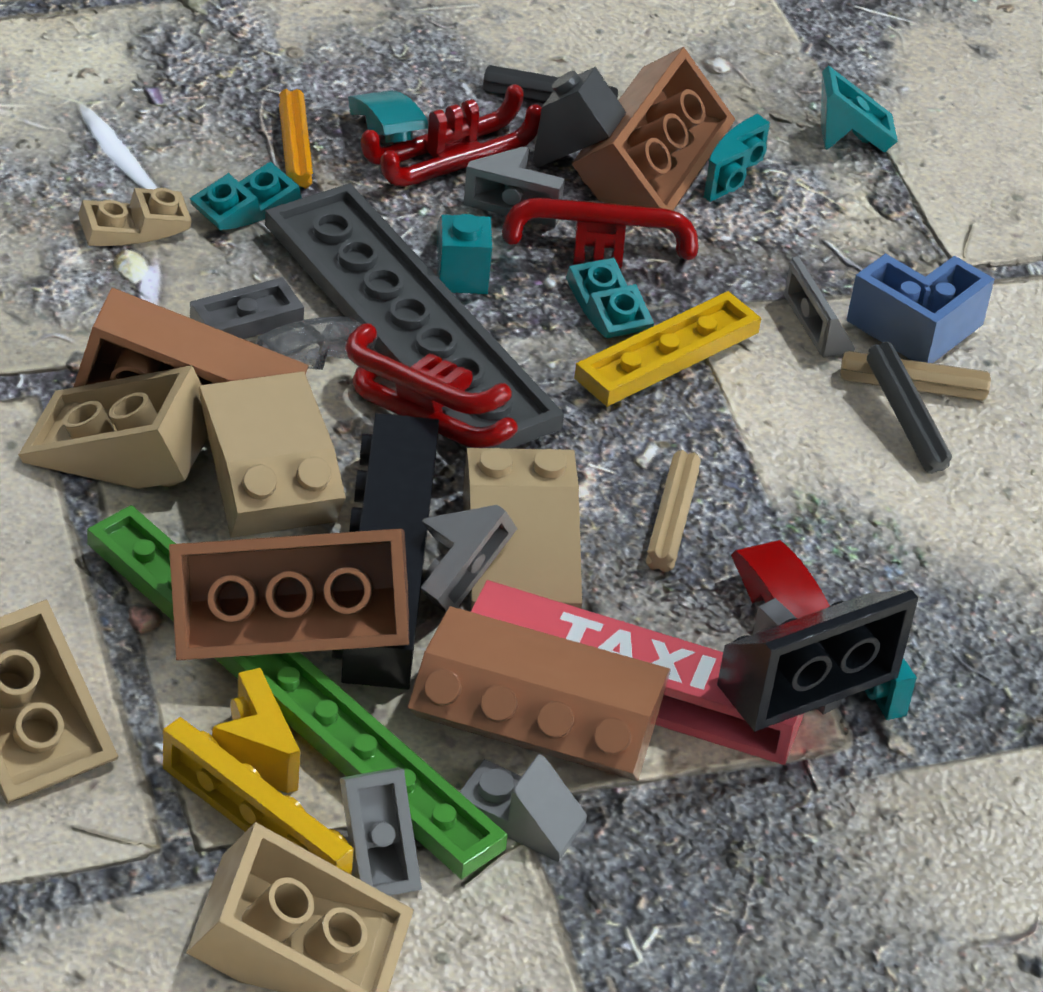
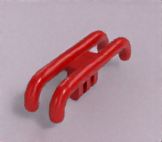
[361,84,542,187]
[502,198,699,269]
[345,323,518,448]

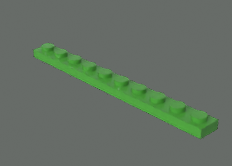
[87,505,508,880]

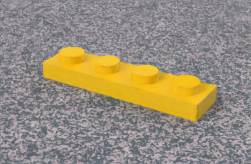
[574,291,761,407]
[163,717,354,875]

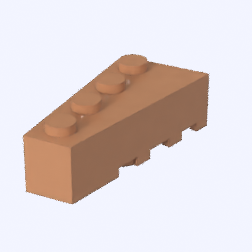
[74,287,309,387]

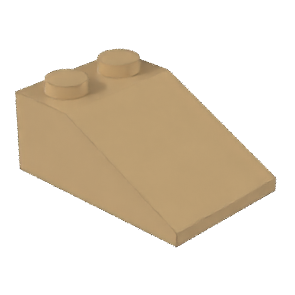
[18,365,208,489]
[199,371,346,538]
[462,448,582,610]
[0,599,119,804]
[186,822,414,992]

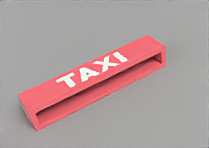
[471,580,804,765]

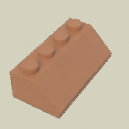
[571,46,736,211]
[169,529,409,661]
[407,606,671,781]

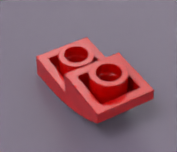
[731,540,830,618]

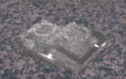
[256,316,378,370]

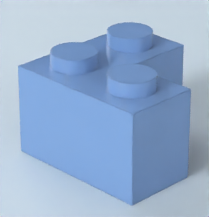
[846,253,995,363]

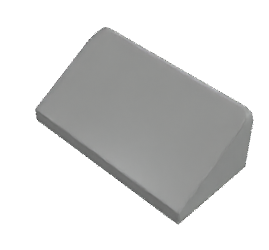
[784,256,855,358]

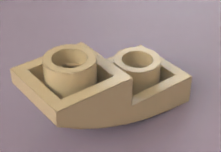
[78,188,192,246]

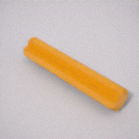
[279,89,313,189]

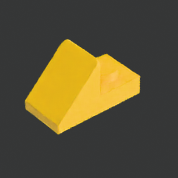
[212,668,300,793]

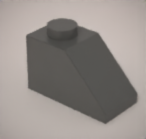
[533,67,626,167]

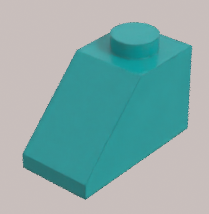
[437,214,492,294]

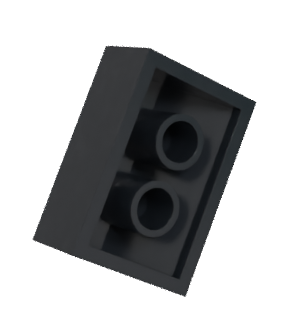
[717,590,919,732]

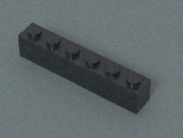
[332,413,439,690]

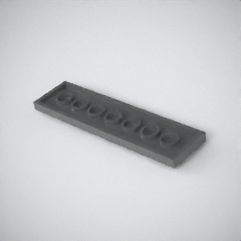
[265,183,564,452]

